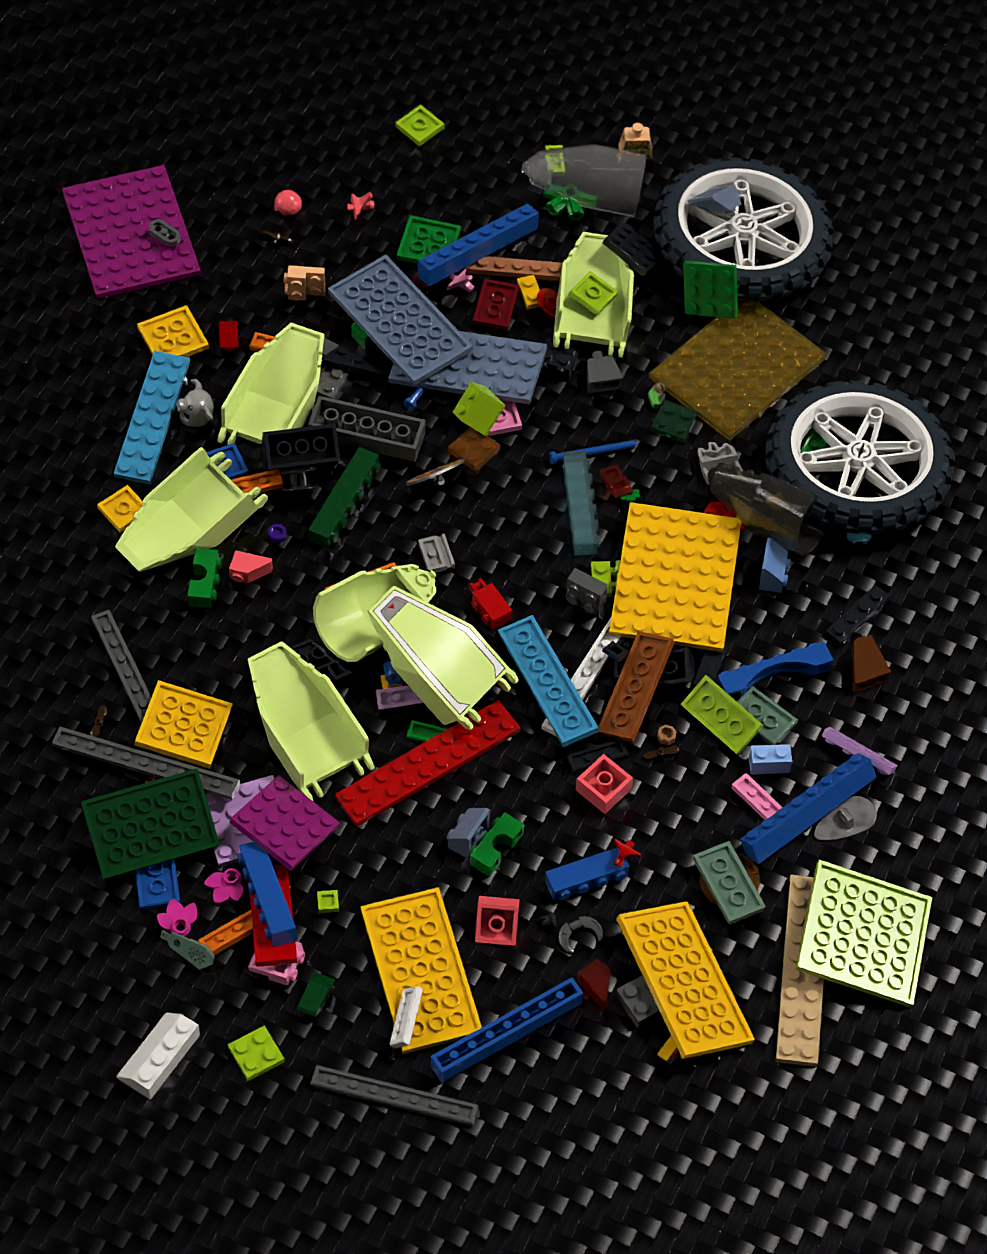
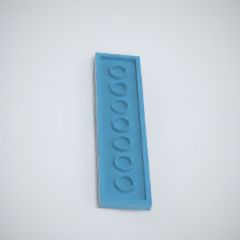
[113,351,190,485]
[498,615,599,747]

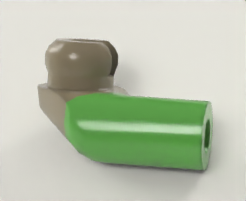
[648,383,665,409]

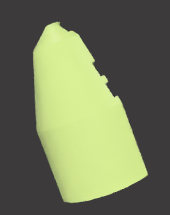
[313,564,436,662]

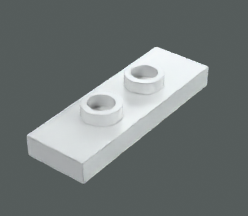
[390,986,423,1048]

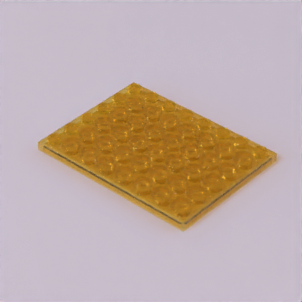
[649,298,827,441]

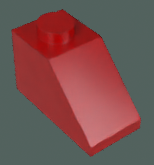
[219,321,239,351]

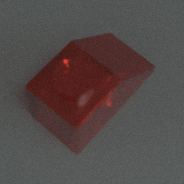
[577,958,610,1011]

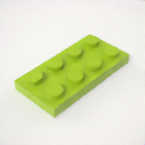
[681,675,764,755]

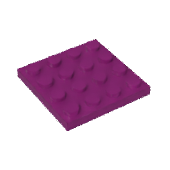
[229,775,340,871]

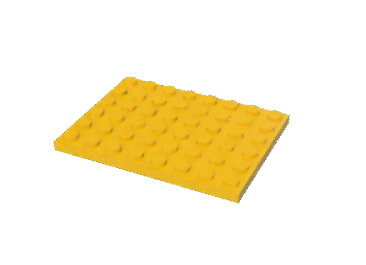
[609,502,742,652]

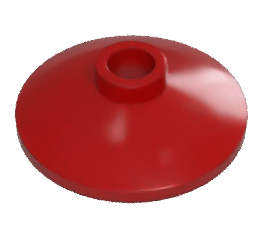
[537,288,558,318]

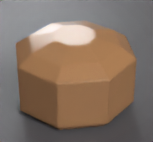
[657,725,677,745]

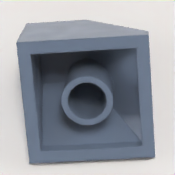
[687,184,741,214]

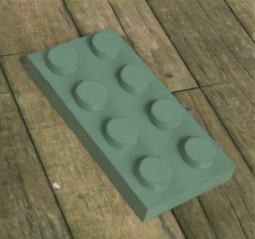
[693,841,766,925]

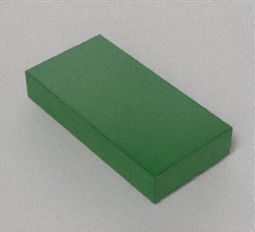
[406,720,447,743]

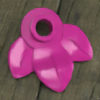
[204,868,243,903]
[157,899,197,937]

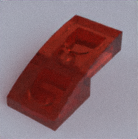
[600,464,633,498]

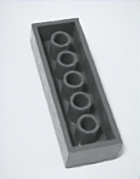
[308,396,425,462]

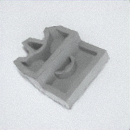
[698,442,743,485]

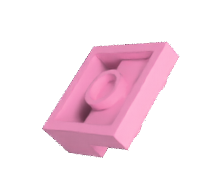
[248,941,305,985]

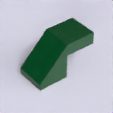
[297,972,335,1017]

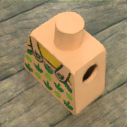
[619,123,653,159]

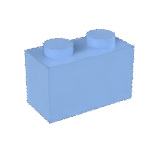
[749,744,792,774]

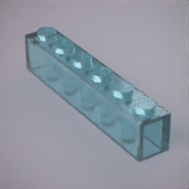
[563,451,601,555]

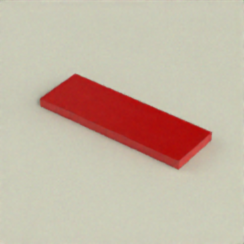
[248,865,297,967]

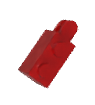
[468,578,513,630]

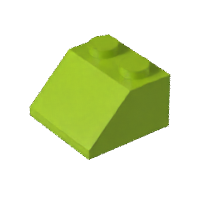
[453,381,506,436]

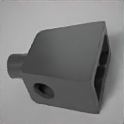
[587,351,623,394]

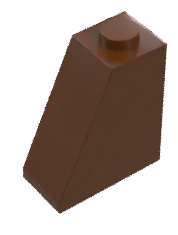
[851,635,891,693]

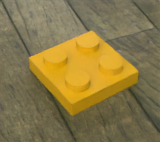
[97,485,143,533]

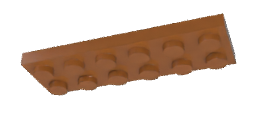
[597,631,675,742]

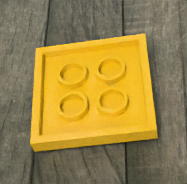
[137,305,209,357]

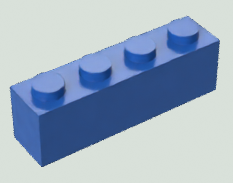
[545,848,629,901]

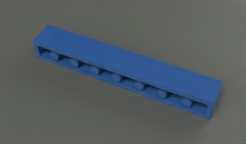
[417,204,539,286]
[740,753,876,864]
[431,977,583,1083]

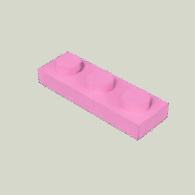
[731,773,782,820]

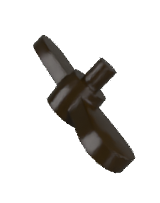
[261,230,293,245]
[91,705,107,737]
[643,745,679,760]

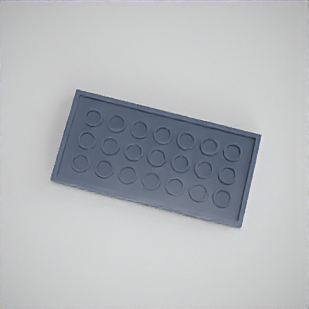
[328,255,473,385]
[388,331,547,404]

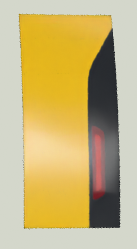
[657,1036,679,1064]

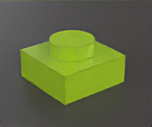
[317,890,339,913]

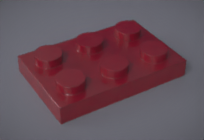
[473,279,519,331]

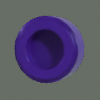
[268,524,287,543]

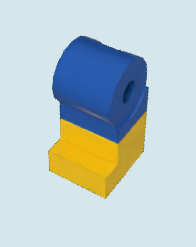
[381,660,403,689]

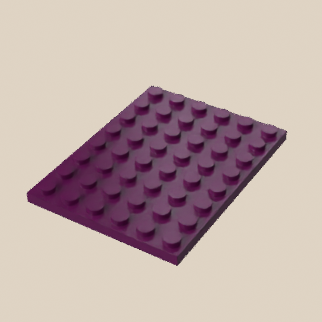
[62,165,201,299]

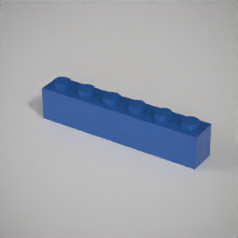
[237,842,297,947]

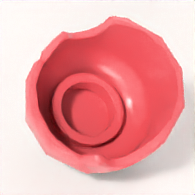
[274,190,302,216]

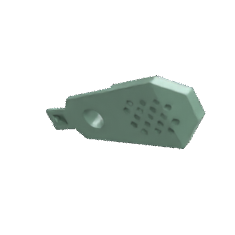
[160,930,215,970]

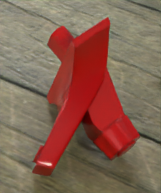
[613,839,641,868]

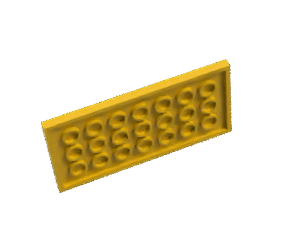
[361,887,482,1054]
[616,901,755,1059]

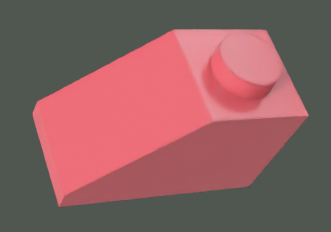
[229,550,273,583]

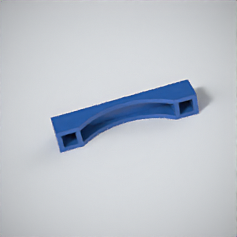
[716,642,833,700]

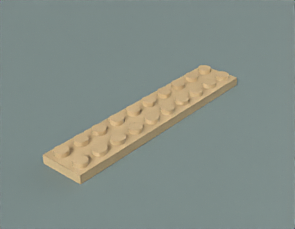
[775,875,824,1067]

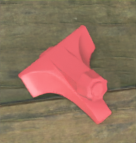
[347,192,374,220]

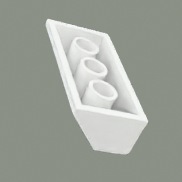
[116,1013,200,1100]

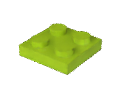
[396,105,444,146]
[569,271,619,315]
[228,1025,285,1081]

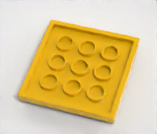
[134,680,233,769]

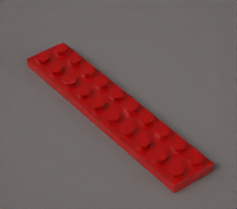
[335,700,521,827]

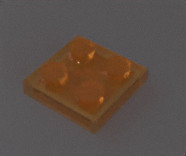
[448,427,500,472]

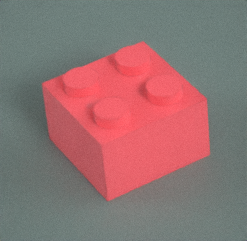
[576,754,633,814]

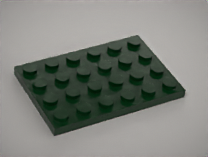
[81,768,220,880]

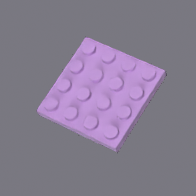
[205,775,274,867]

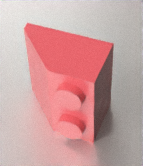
[475,896,520,946]

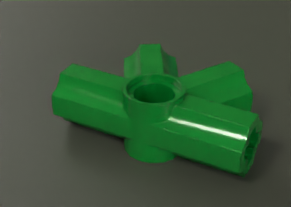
[543,182,598,222]

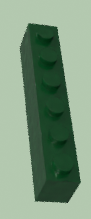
[308,447,381,549]

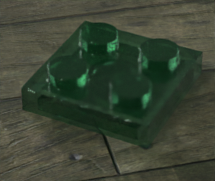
[651,400,699,443]

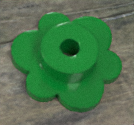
[619,489,640,502]

